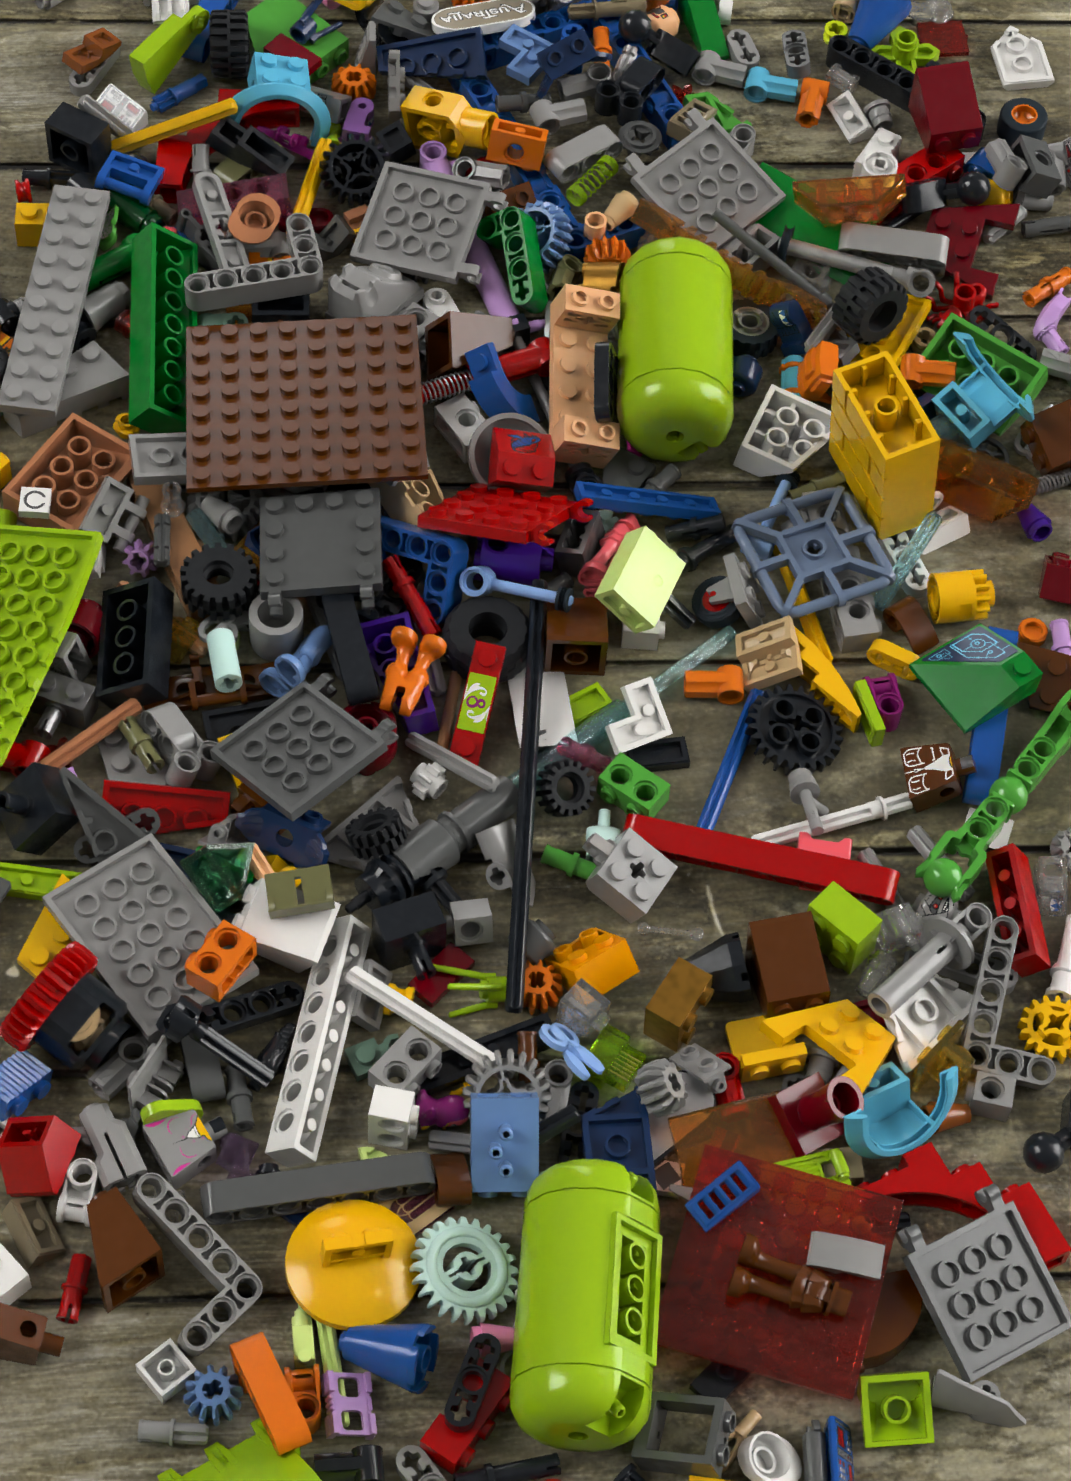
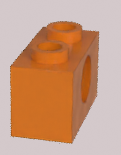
[486,118,549,171]

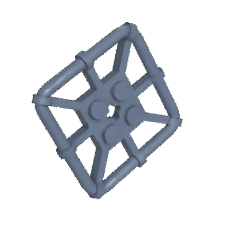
[731,485,896,618]

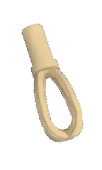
[722,1409,762,1473]

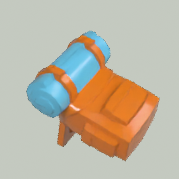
[779,341,839,404]

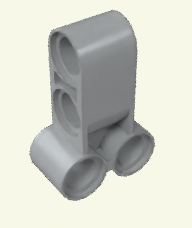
[140,702,221,788]

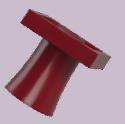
[767,1072,864,1158]

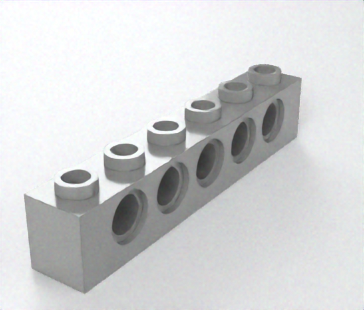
[799,490,882,653]

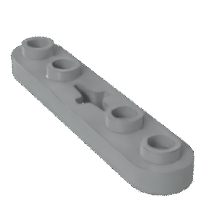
[192,171,249,269]

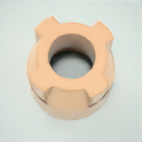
[583,211,607,241]

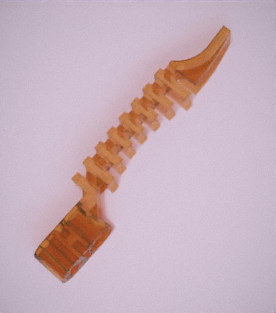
[630,198,829,328]

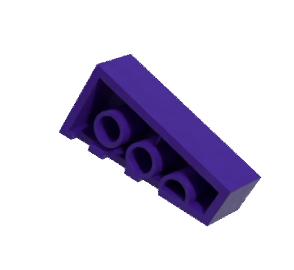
[360,611,439,736]

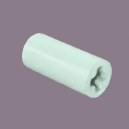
[206,628,243,693]

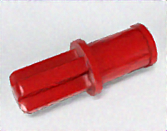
[56,1253,92,1324]

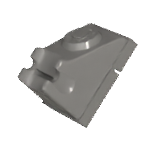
[325,263,425,319]

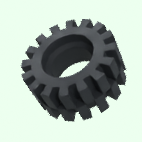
[536,760,596,817]
[345,807,407,860]

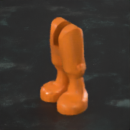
[379,626,447,717]

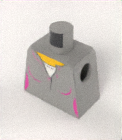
[142,1110,228,1190]

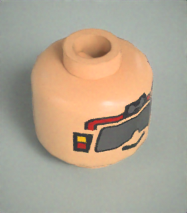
[646,5,680,36]

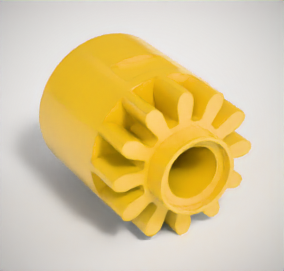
[927,569,995,624]

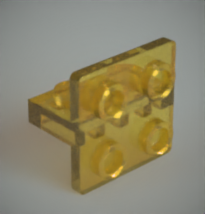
[911,1020,976,1097]

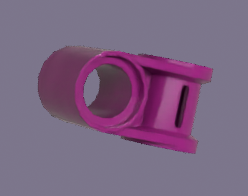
[862,673,904,732]

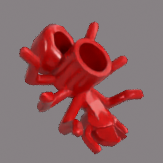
[924,271,999,329]

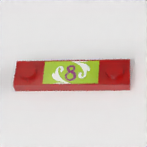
[450,640,507,766]

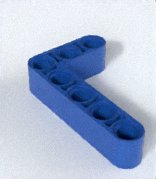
[381,515,469,625]

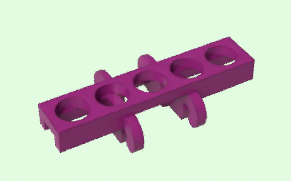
[257,125,314,160]

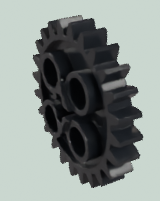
[744,684,844,776]

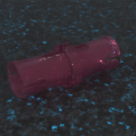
[557,737,612,774]

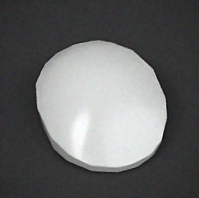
[737,1431,802,1481]

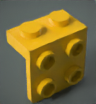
[725,1015,808,1083]

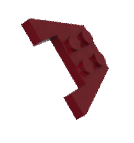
[926,203,1020,301]

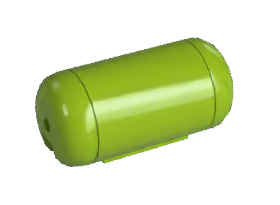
[617,236,734,462]
[509,1159,663,1452]

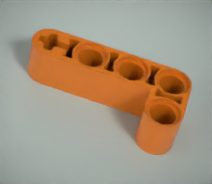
[229,1332,312,1456]

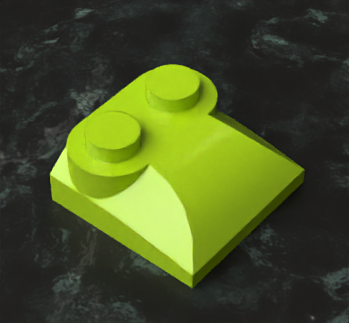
[857,1371,935,1448]

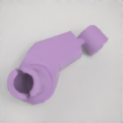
[1033,288,1071,354]

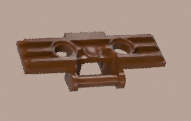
[144,653,275,711]

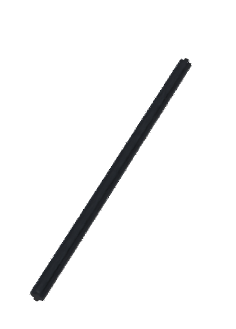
[505,579,548,1014]

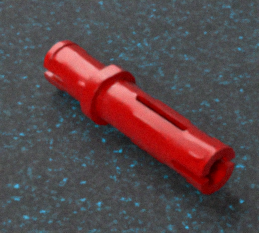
[382,555,442,636]

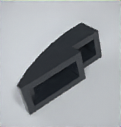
[205,117,296,179]

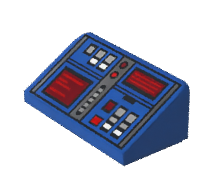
[824,1416,854,1481]

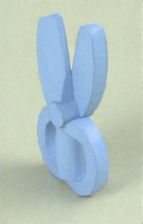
[538,1022,605,1081]

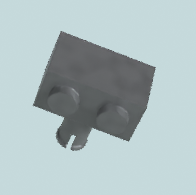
[545,509,605,577]
[29,670,99,740]

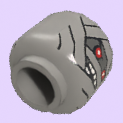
[912,892,962,928]

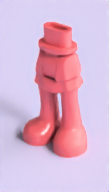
[577,513,640,609]

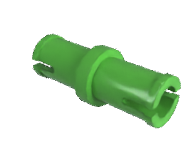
[540,844,596,880]

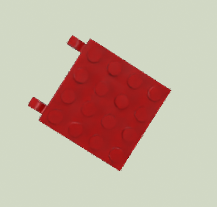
[417,483,594,547]

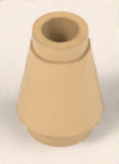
[604,190,639,231]

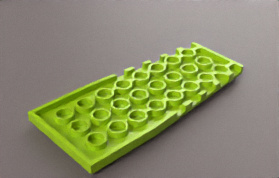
[0,524,104,767]

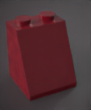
[908,61,983,154]

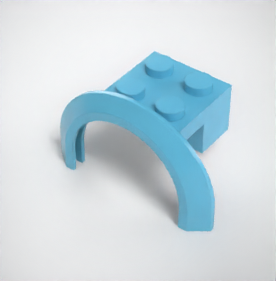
[228,52,331,146]
[931,332,1035,450]
[844,1061,958,1159]

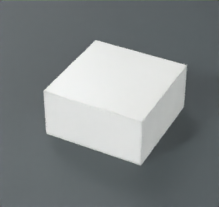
[135,1338,196,1404]

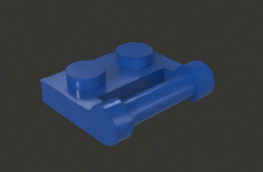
[95,150,165,206]

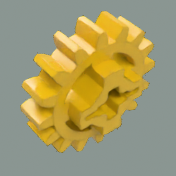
[1017,995,1071,1064]

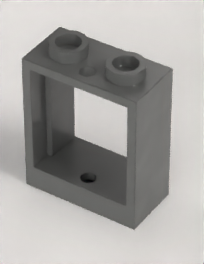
[631,1391,736,1479]

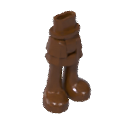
[726,1233,853,1317]

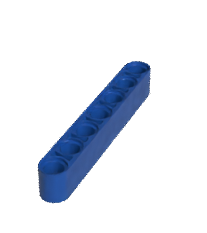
[962,626,1019,806]

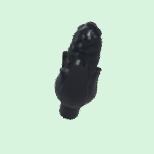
[248,1023,296,1092]

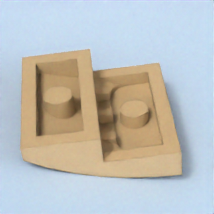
[735,615,803,694]

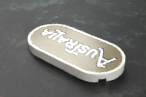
[431,0,536,35]

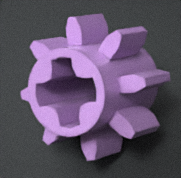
[122,538,158,578]

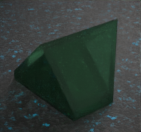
[179,842,255,914]

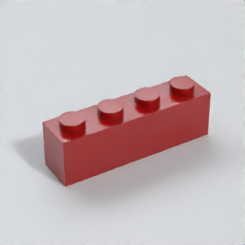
[986,843,1052,978]

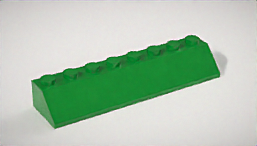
[129,222,198,434]

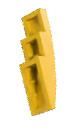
[794,626,862,733]

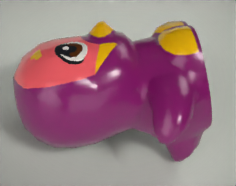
[415,1089,470,1130]

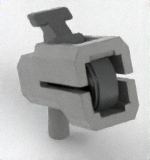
[71,1103,148,1193]

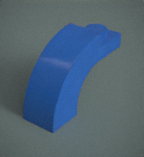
[464,342,540,423]

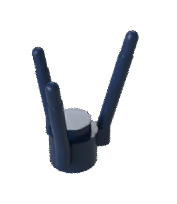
[289,0,343,44]

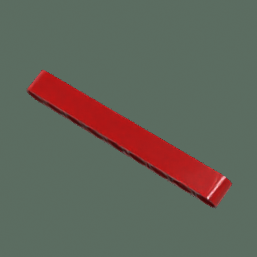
[623,814,900,906]

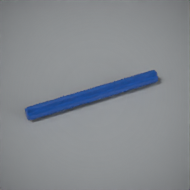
[696,688,764,830]

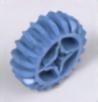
[504,200,574,274]

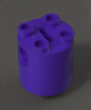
[473,533,555,586]

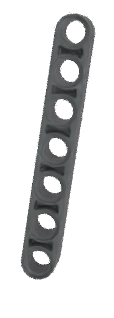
[199,1152,436,1225]

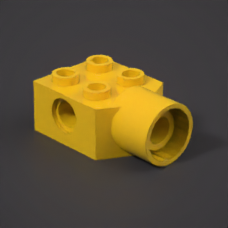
[400,85,499,158]

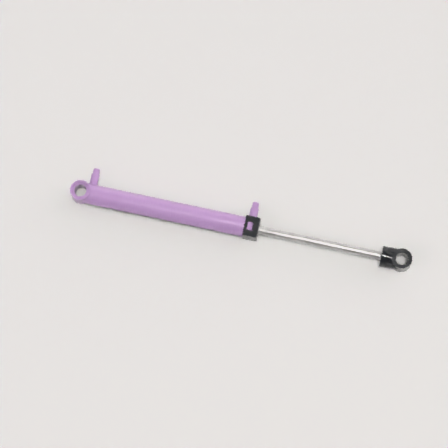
[419,140,603,510]

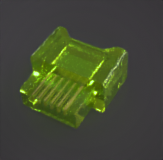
[573,1020,646,1093]

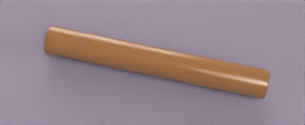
[437,671,462,750]

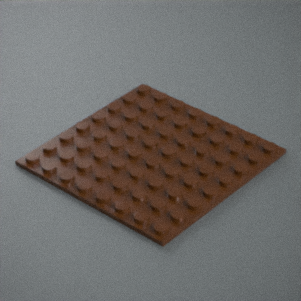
[186,314,428,493]

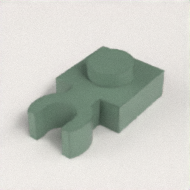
[344,1034,399,1082]

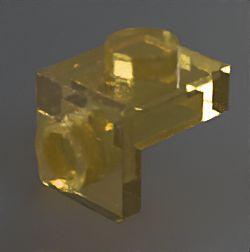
[170,616,200,664]

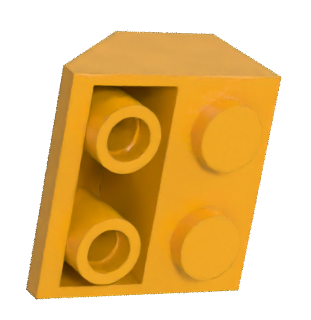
[544,927,640,1004]

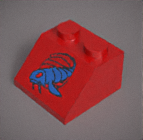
[488,427,556,493]

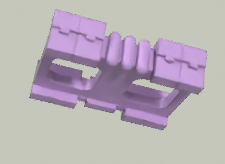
[320,1370,377,1440]

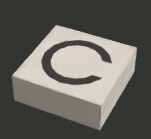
[18,486,52,519]

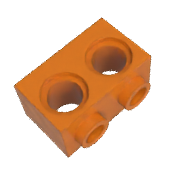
[184,919,257,1002]

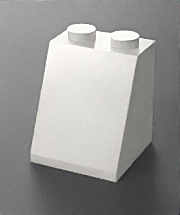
[231,878,341,973]

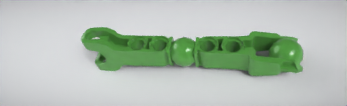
[915,689,1071,903]

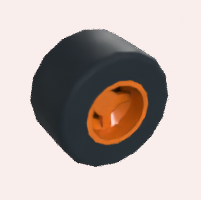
[996,97,1048,147]

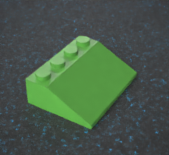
[919,312,1048,437]

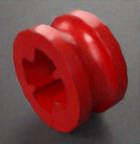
[14,178,33,203]

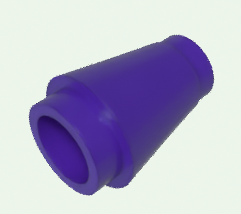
[1015,500,1053,542]

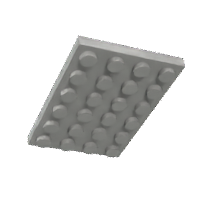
[42,833,259,1042]

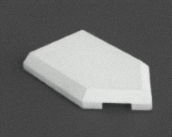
[990,25,1055,91]

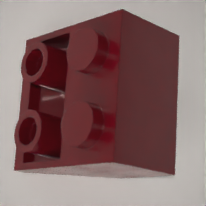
[1038,552,1071,604]

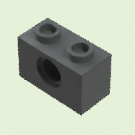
[1010,134,1062,199]

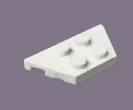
[883,974,984,1074]

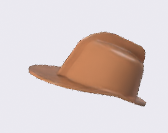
[227,193,281,244]

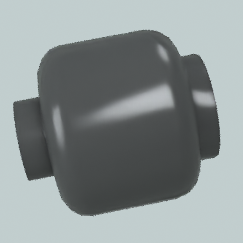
[508,919,556,966]

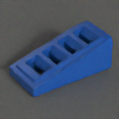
[684,1160,761,1233]

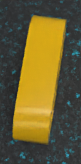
[866,639,920,681]

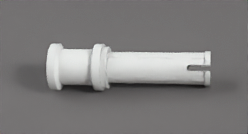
[1045,914,1071,1004]

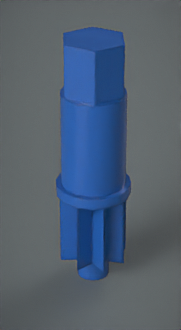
[150,73,208,113]

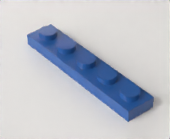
[573,481,721,520]

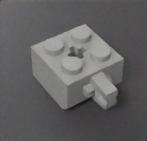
[582,827,678,924]

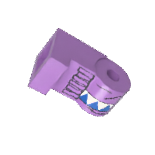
[342,97,374,142]

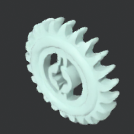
[409,1216,519,1326]

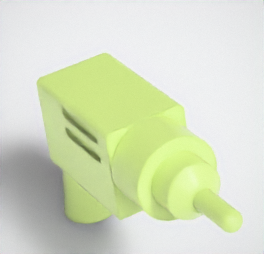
[291,1305,315,1368]

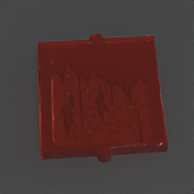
[916,20,970,57]

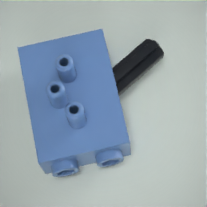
[470,1092,581,1198]

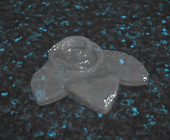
[908,0,954,24]

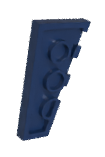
[376,26,488,80]

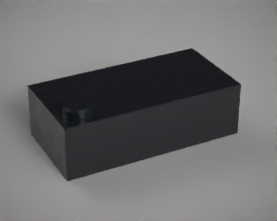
[96,576,174,710]

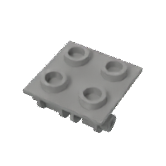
[126,1035,185,1112]

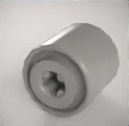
[249,595,304,662]

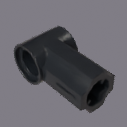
[314,1445,385,1481]

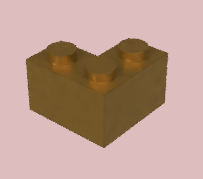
[643,957,714,1052]

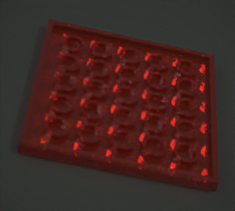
[657,1144,904,1402]

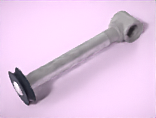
[777,224,936,298]

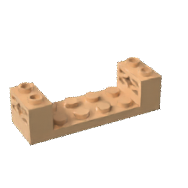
[549,284,620,469]

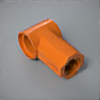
[795,77,830,128]
[900,353,957,390]
[684,665,744,705]

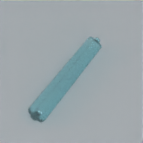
[874,511,943,611]

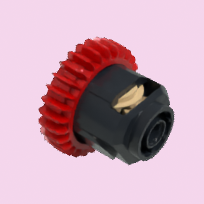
[0,941,131,1071]

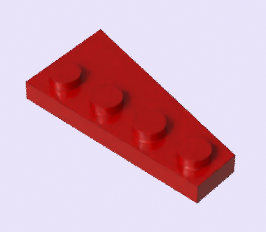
[102,779,231,834]

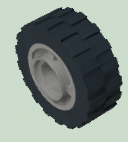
[733,298,779,359]

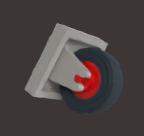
[692,552,766,629]

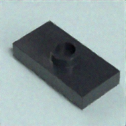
[689,1337,761,1400]

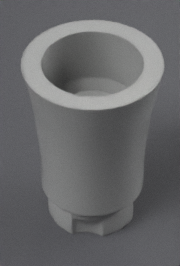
[81,280,131,332]

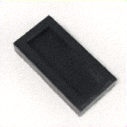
[624,736,690,772]

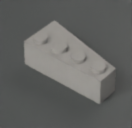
[3,340,129,439]

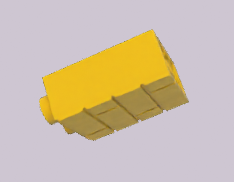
[829,350,941,540]

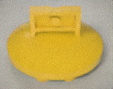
[285,1199,421,1331]

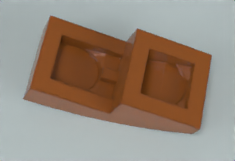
[62,27,122,75]

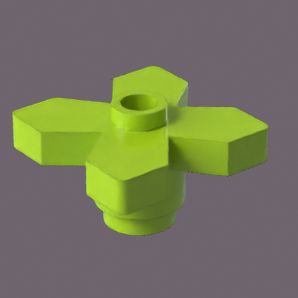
[871,26,940,74]

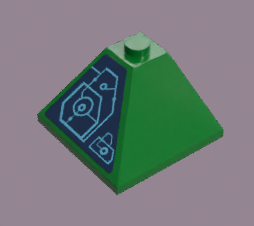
[909,623,1043,734]

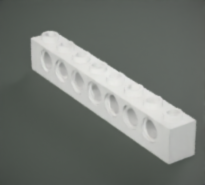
[265,914,372,1168]

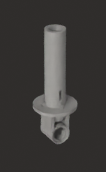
[868,902,993,1018]

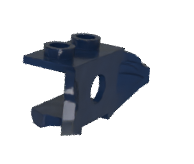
[535,28,612,100]
[235,803,331,868]

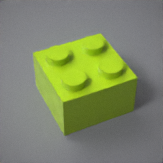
[807,881,883,975]

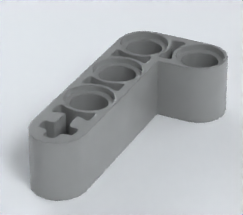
[838,222,950,279]

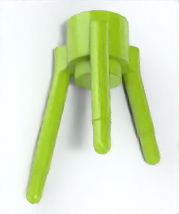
[433,964,507,1018]

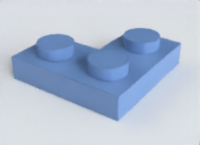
[498,24,553,86]

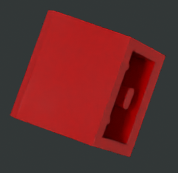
[0,1115,81,1197]

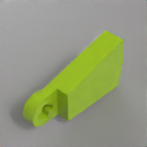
[129,5,210,94]

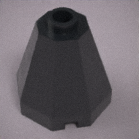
[685,932,754,1003]

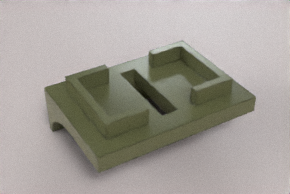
[264,864,335,919]

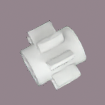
[410,761,449,801]

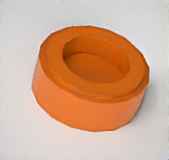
[1017,618,1048,647]

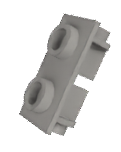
[198,813,247,855]
[669,1043,732,1094]

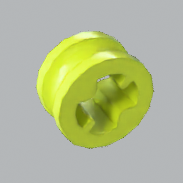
[823,20,848,44]

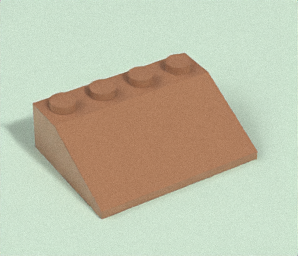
[2,412,132,530]

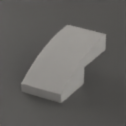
[806,1231,885,1281]

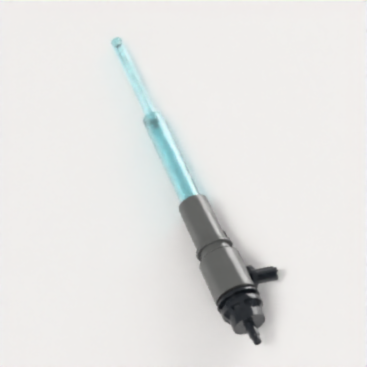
[345,626,736,914]

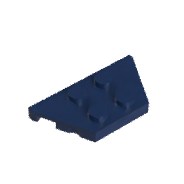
[581,1085,658,1197]

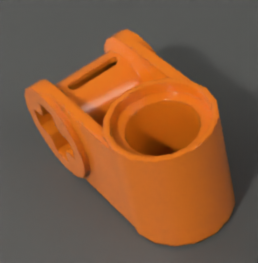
[284,1363,322,1434]

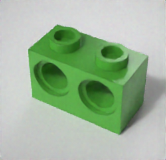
[597,752,671,818]

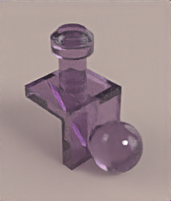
[216,1132,259,1179]

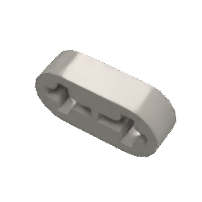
[726,29,760,72]

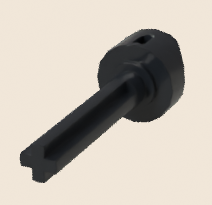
[156,995,275,1089]

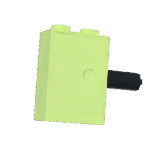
[594,525,696,634]

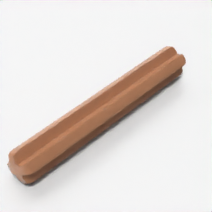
[38,698,143,769]

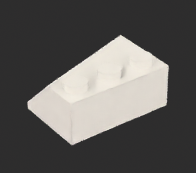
[733,384,832,477]

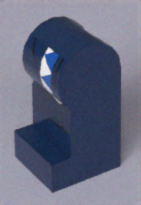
[769,300,813,357]

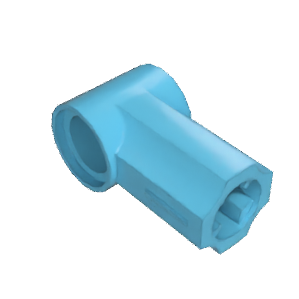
[744,66,798,103]

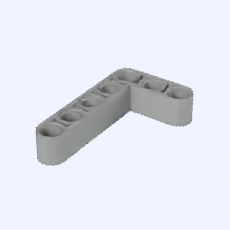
[184,213,323,311]
[959,915,1056,1090]
[132,1172,263,1357]

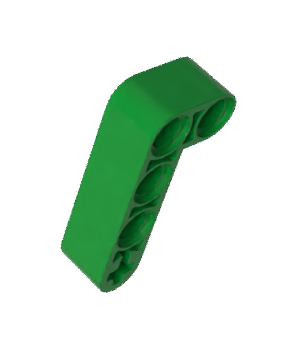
[476,206,548,314]

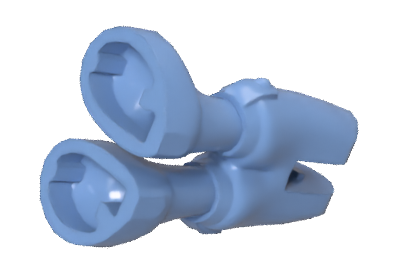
[259,625,332,697]

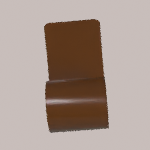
[883,595,939,656]
[430,1153,472,1207]

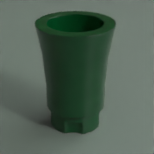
[107,182,165,233]

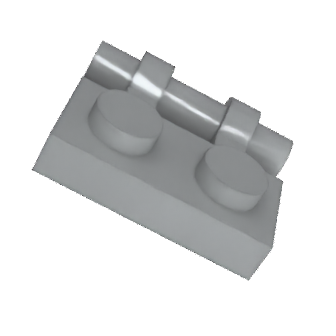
[79,476,150,553]

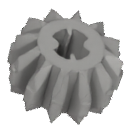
[634,1058,688,1117]

